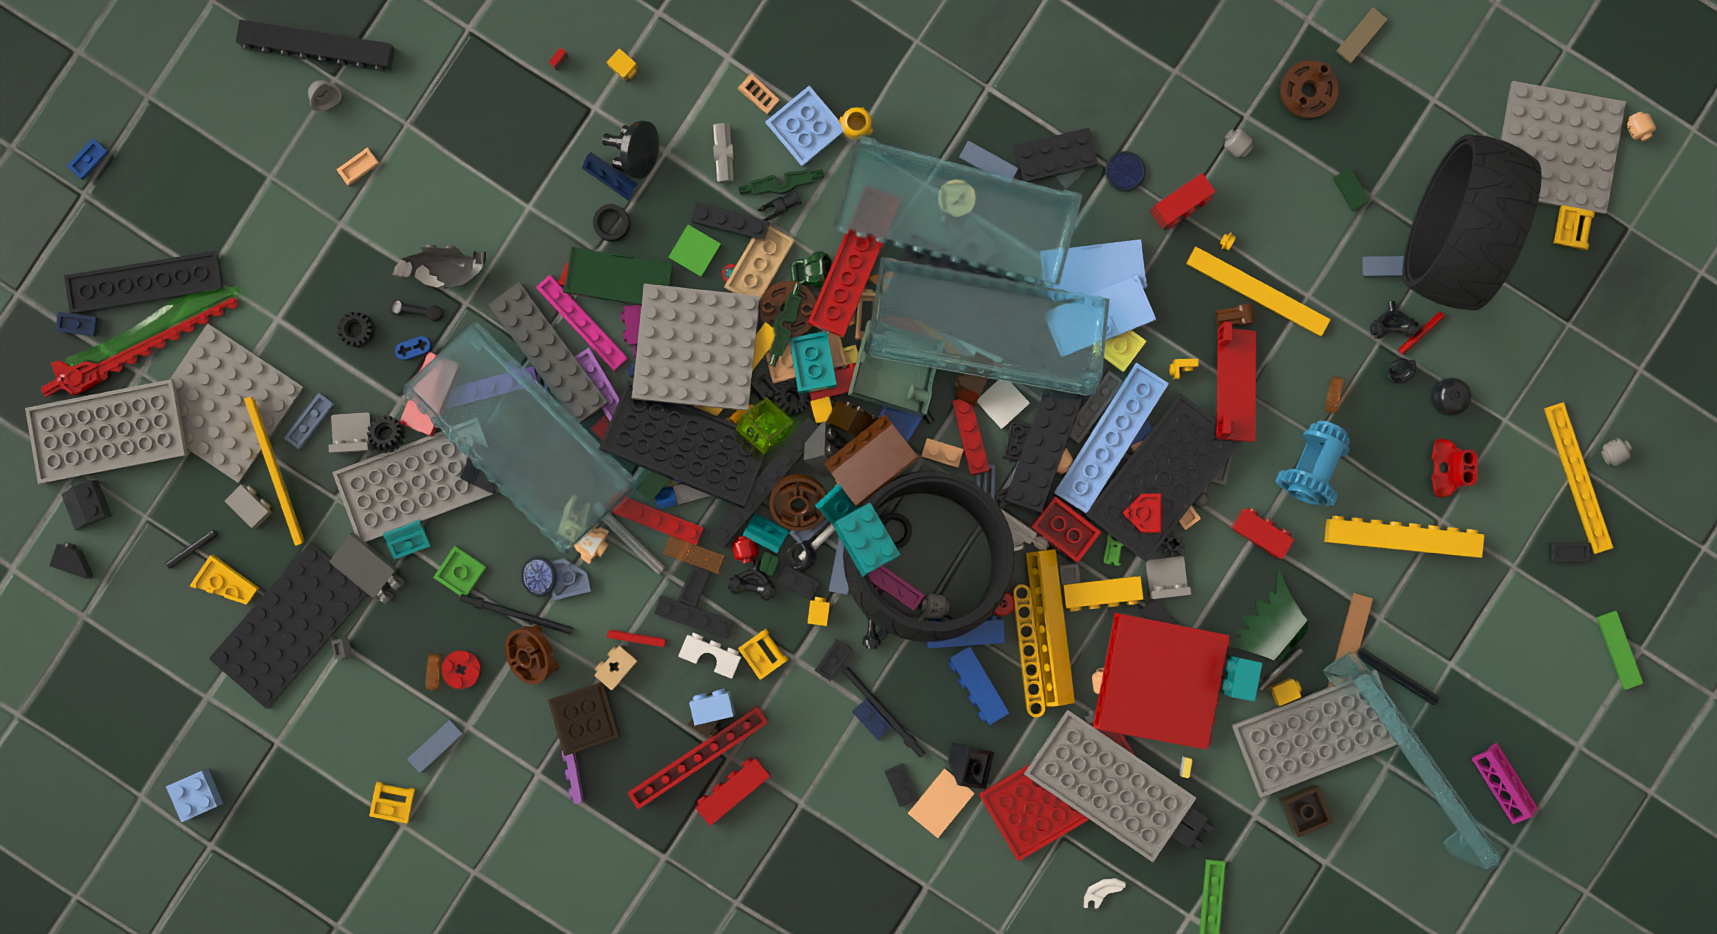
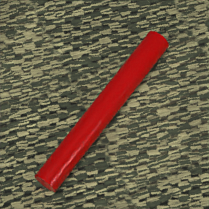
[1398,311,1445,355]

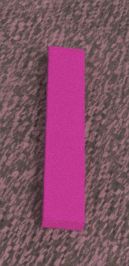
[536,275,629,372]

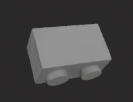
[225,485,273,528]

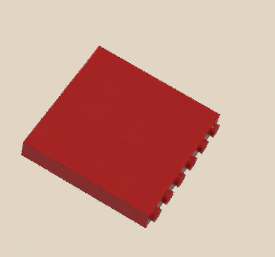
[1093,613,1230,750]

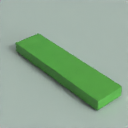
[1596,611,1643,690]
[1199,859,1226,934]

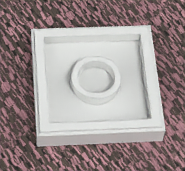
[977,375,1030,429]

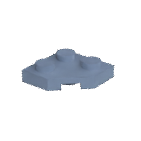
[545,558,592,600]

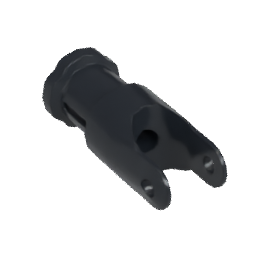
[757,189,802,221]

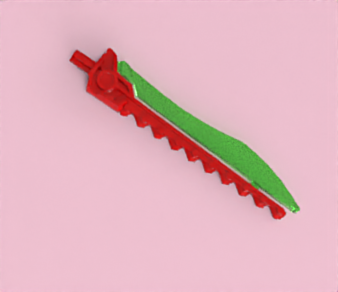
[41,286,240,397]

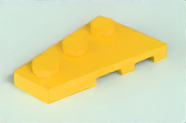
[190,554,259,605]

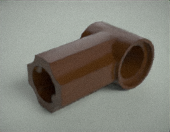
[1215,303,1255,327]

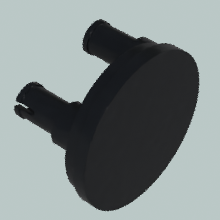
[602,120,659,179]

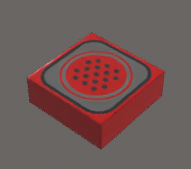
[549,48,568,71]

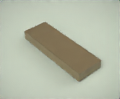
[1335,7,1388,64]

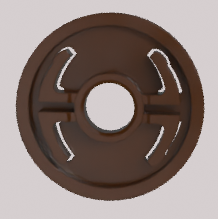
[1280,60,1339,119]
[760,281,816,338]
[770,474,827,531]
[505,624,559,685]

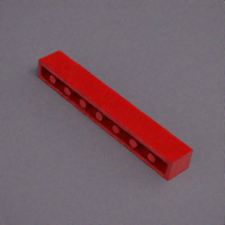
[628,705,769,809]

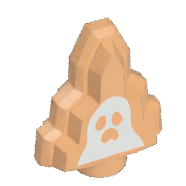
[574,526,609,564]

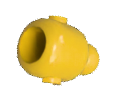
[839,107,874,141]

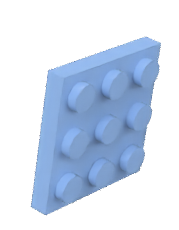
[765,86,843,167]

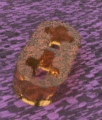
[1325,376,1343,413]
[426,653,440,691]

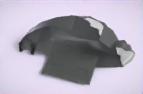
[393,245,486,289]

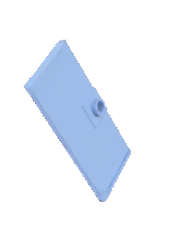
[1040,239,1147,300]
[1043,275,1156,358]

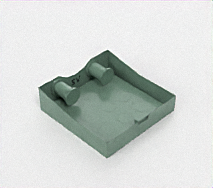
[848,320,945,417]

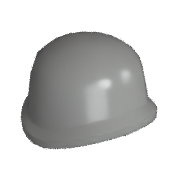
[308,80,342,111]

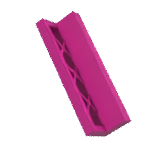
[868,566,925,611]
[1472,743,1538,824]

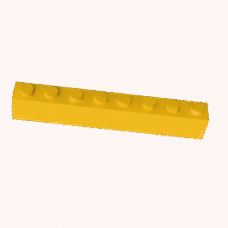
[1324,516,1484,558]
[1026,549,1075,707]

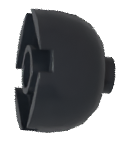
[1431,377,1472,416]

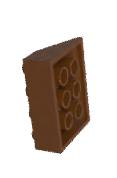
[824,414,919,508]

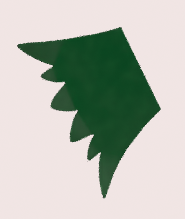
[1229,570,1308,661]

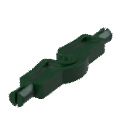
[739,169,824,195]
[768,283,802,367]

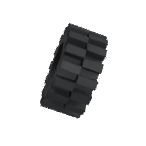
[337,311,375,347]
[773,380,810,418]
[367,415,405,453]

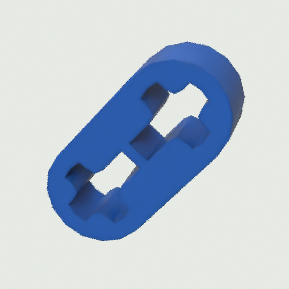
[395,336,432,360]

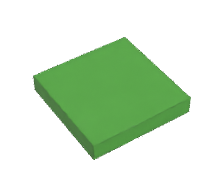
[668,225,721,277]
[433,546,487,596]

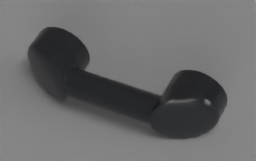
[389,300,443,322]

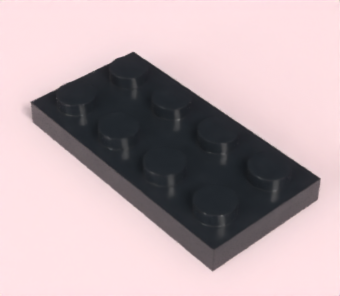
[1014,128,1098,184]

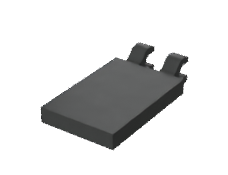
[329,532,405,604]

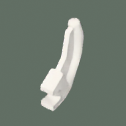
[1083,878,1126,908]

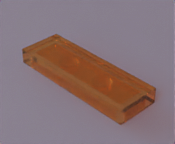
[663,536,724,574]

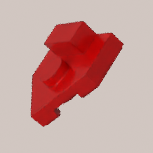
[1123,494,1163,533]

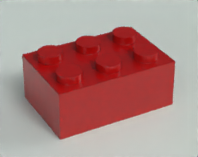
[1150,173,1216,230]
[1030,497,1101,563]

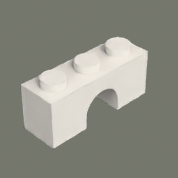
[678,633,742,679]

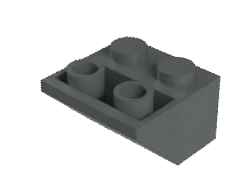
[804,421,846,477]

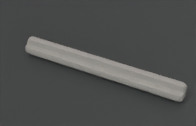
[592,503,665,574]

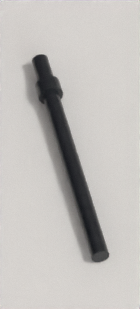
[459,594,573,635]
[843,667,925,758]

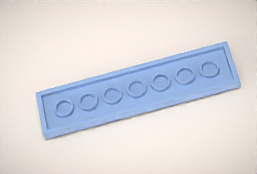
[1054,363,1169,513]

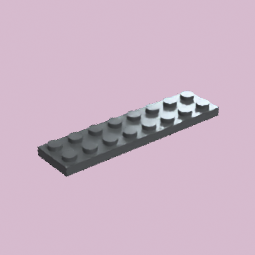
[489,282,608,426]

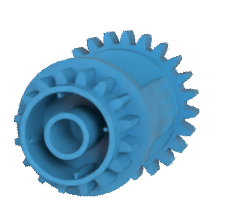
[1275,421,1350,507]

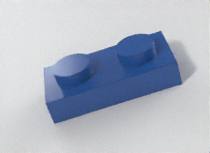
[67,138,109,180]

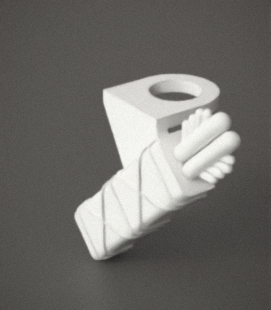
[1000,508,1049,551]

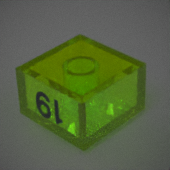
[736,397,794,454]

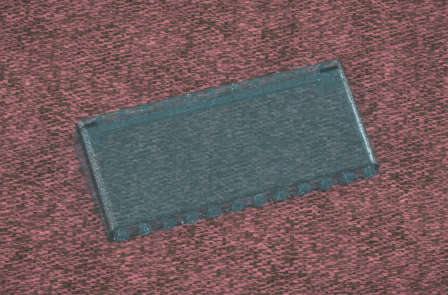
[834,135,1083,288]
[865,257,1110,395]
[403,322,637,555]
[1322,652,1501,873]

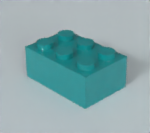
[833,503,900,577]
[1220,655,1262,702]

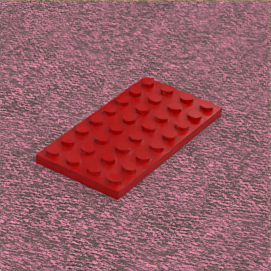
[979,726,1135,861]

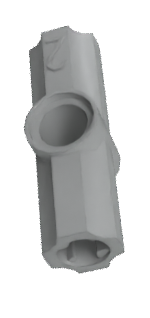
[713,123,734,183]

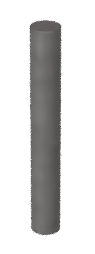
[1258,647,1303,692]

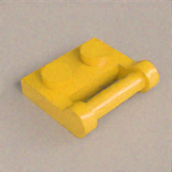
[1553,205,1595,250]
[738,628,789,680]
[369,781,416,823]

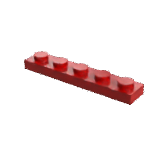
[607,493,704,545]

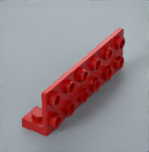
[1217,322,1256,442]

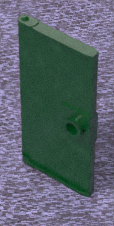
[563,247,673,306]

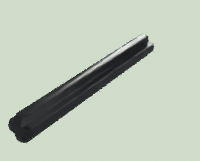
[1355,648,1440,705]

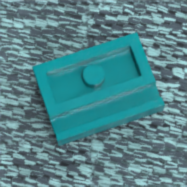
[743,513,789,553]
[383,519,431,560]

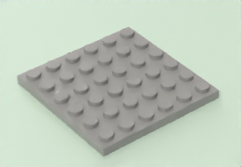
[1501,81,1626,215]
[632,284,760,411]
[170,323,305,483]

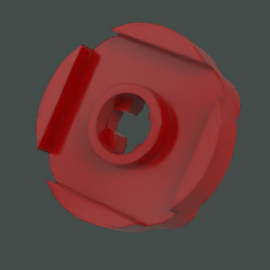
[442,650,481,689]

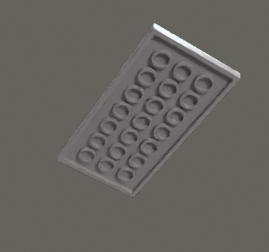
[25,379,187,484]
[332,418,504,542]
[1231,669,1404,798]
[1024,710,1196,862]

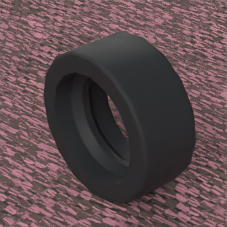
[593,204,630,242]
[880,513,912,549]

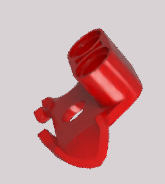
[1432,438,1478,498]

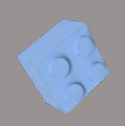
[689,688,735,725]
[166,769,223,822]

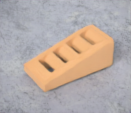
[737,74,780,114]

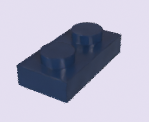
[55,312,98,337]
[852,699,892,740]

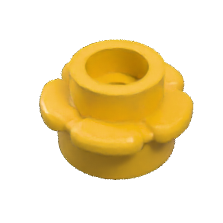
[1220,232,1236,251]

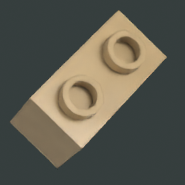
[594,645,638,690]

